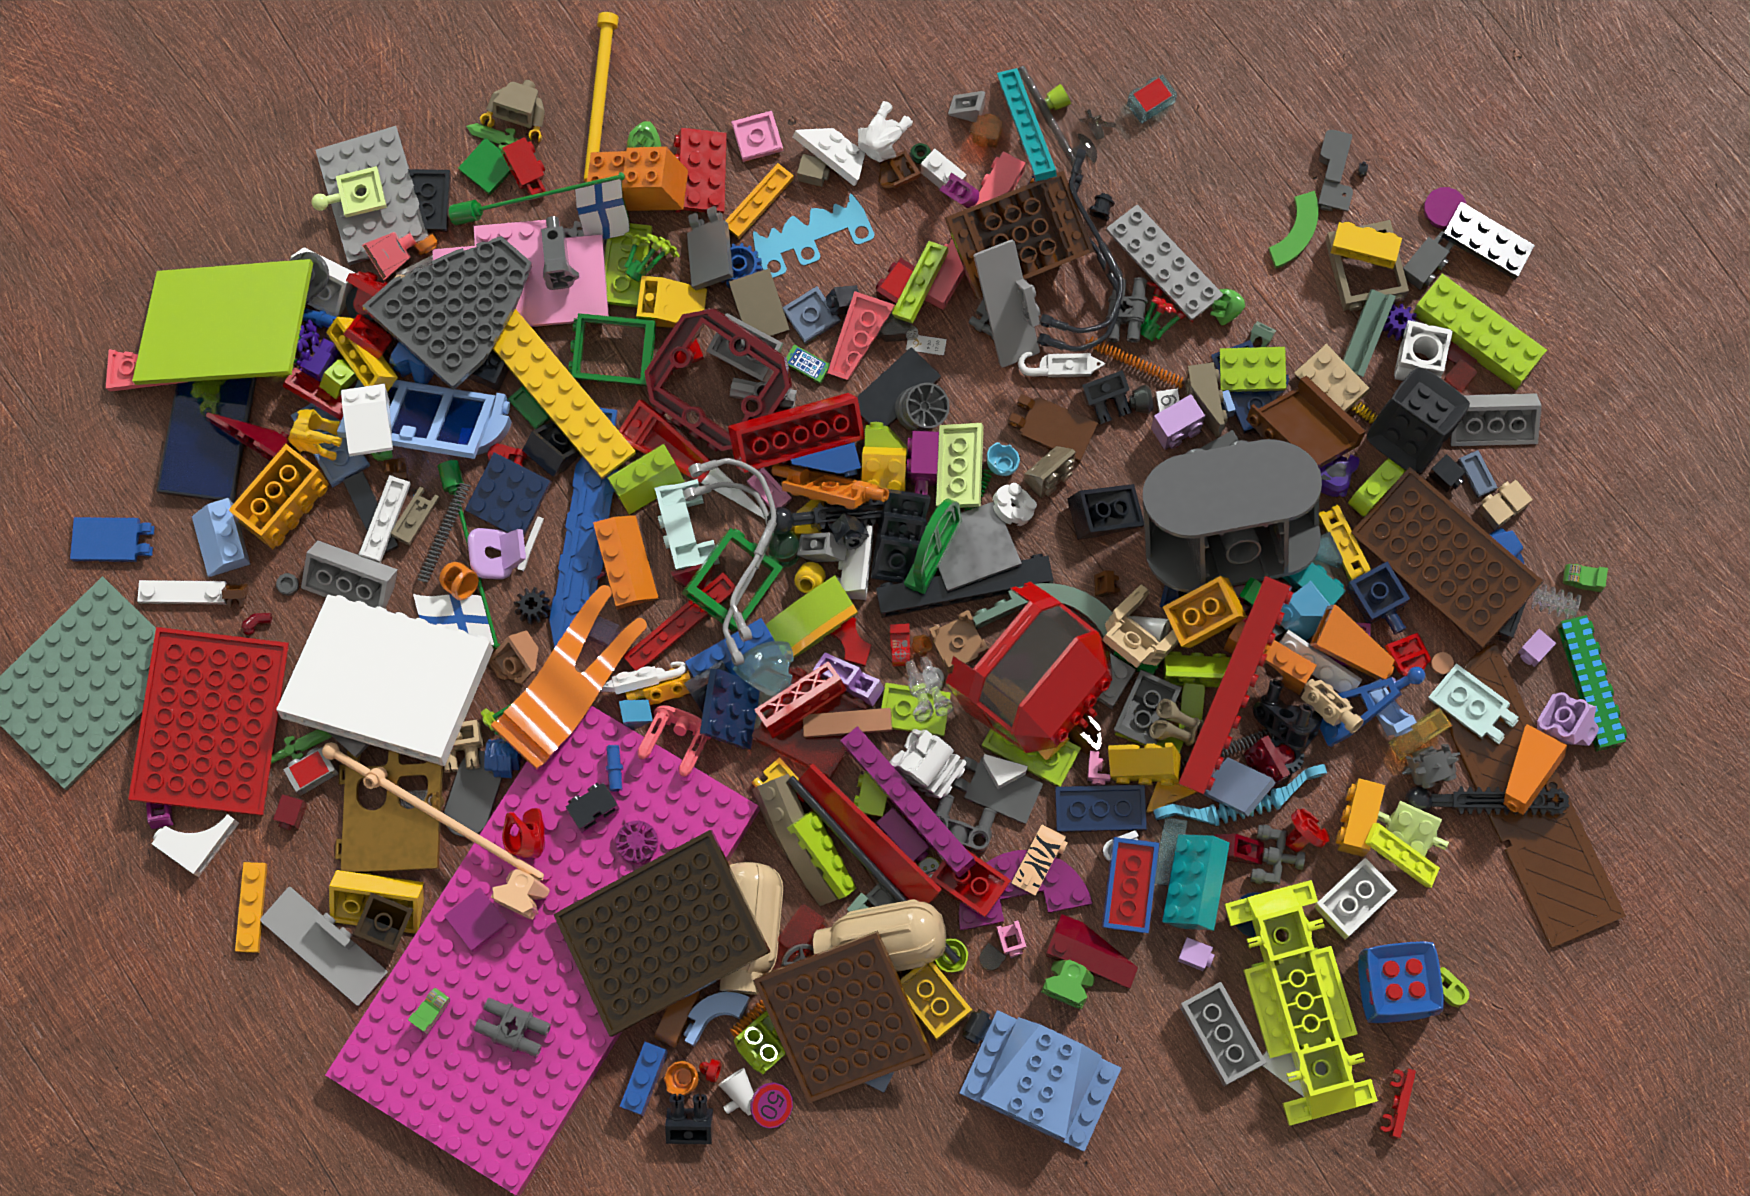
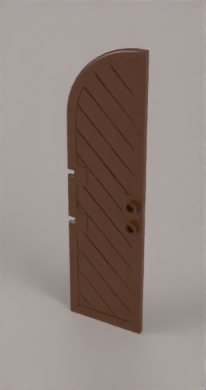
[1448,643,1626,948]

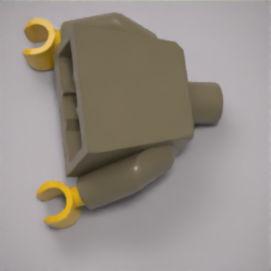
[480,80,545,143]

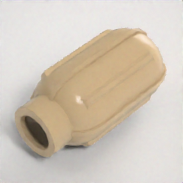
[719,862,783,995]
[813,899,946,972]

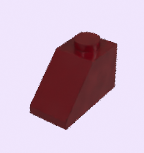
[1215,834,1264,865]

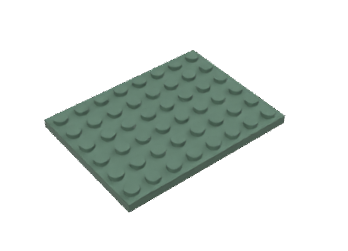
[0,576,156,790]

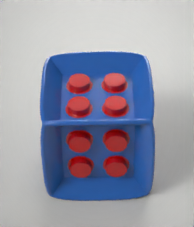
[1358,941,1444,1023]

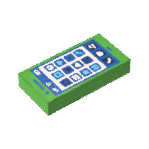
[787,344,830,384]

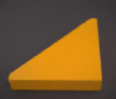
[1146,782,1197,813]

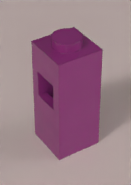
[876,808,929,864]

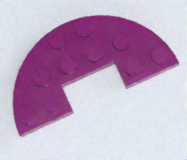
[959,850,1092,931]

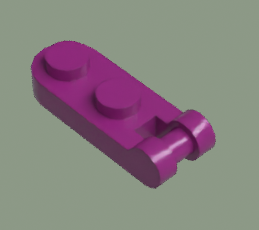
[940,172,979,208]

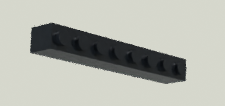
[876,554,1054,618]

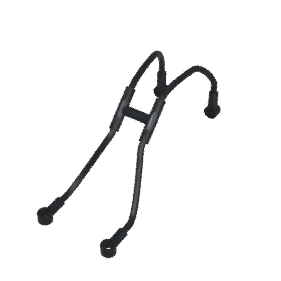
[1037,147,1124,352]

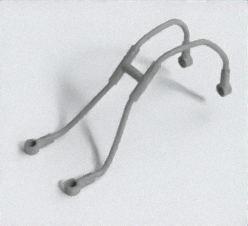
[683,458,777,667]

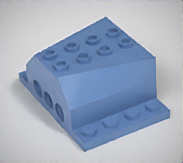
[959,1010,1121,1152]

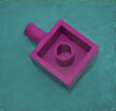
[907,431,939,495]

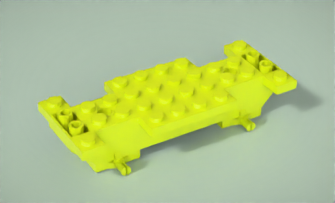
[1224,880,1378,1126]

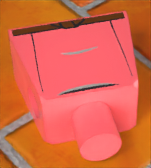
[362,232,417,280]

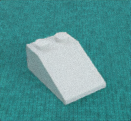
[341,384,393,456]

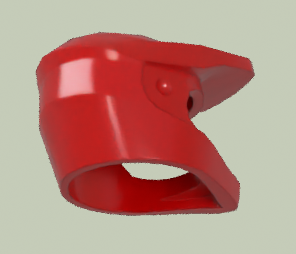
[502,808,545,859]

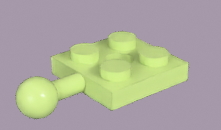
[312,166,387,218]

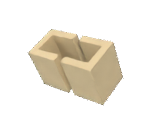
[1478,480,1533,530]

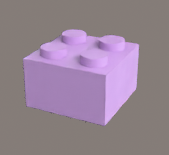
[1151,395,1205,450]

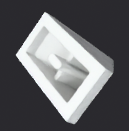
[982,754,1028,789]

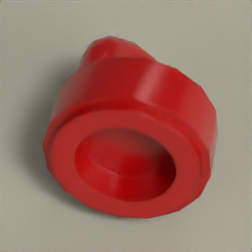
[699,1059,722,1083]

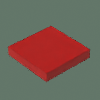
[343,314,394,359]

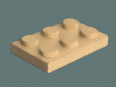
[1295,344,1370,412]

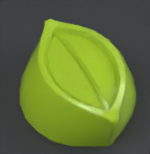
[935,939,968,972]

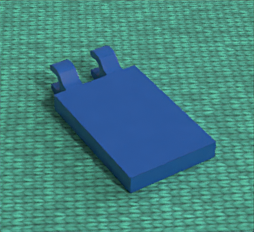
[70,517,155,562]

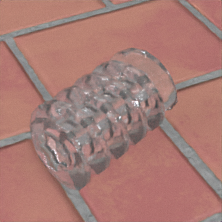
[1531,584,1581,620]

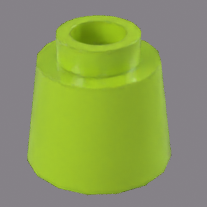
[1044,84,1071,110]

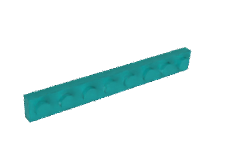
[997,68,1057,181]

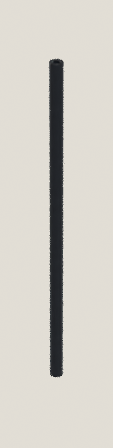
[787,775,961,964]

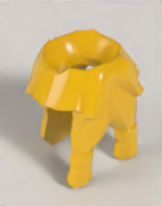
[288,409,342,461]

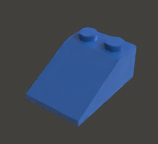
[791,443,861,478]

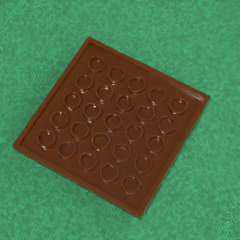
[753,930,933,1103]

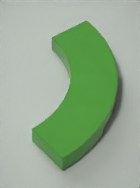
[1268,191,1318,269]

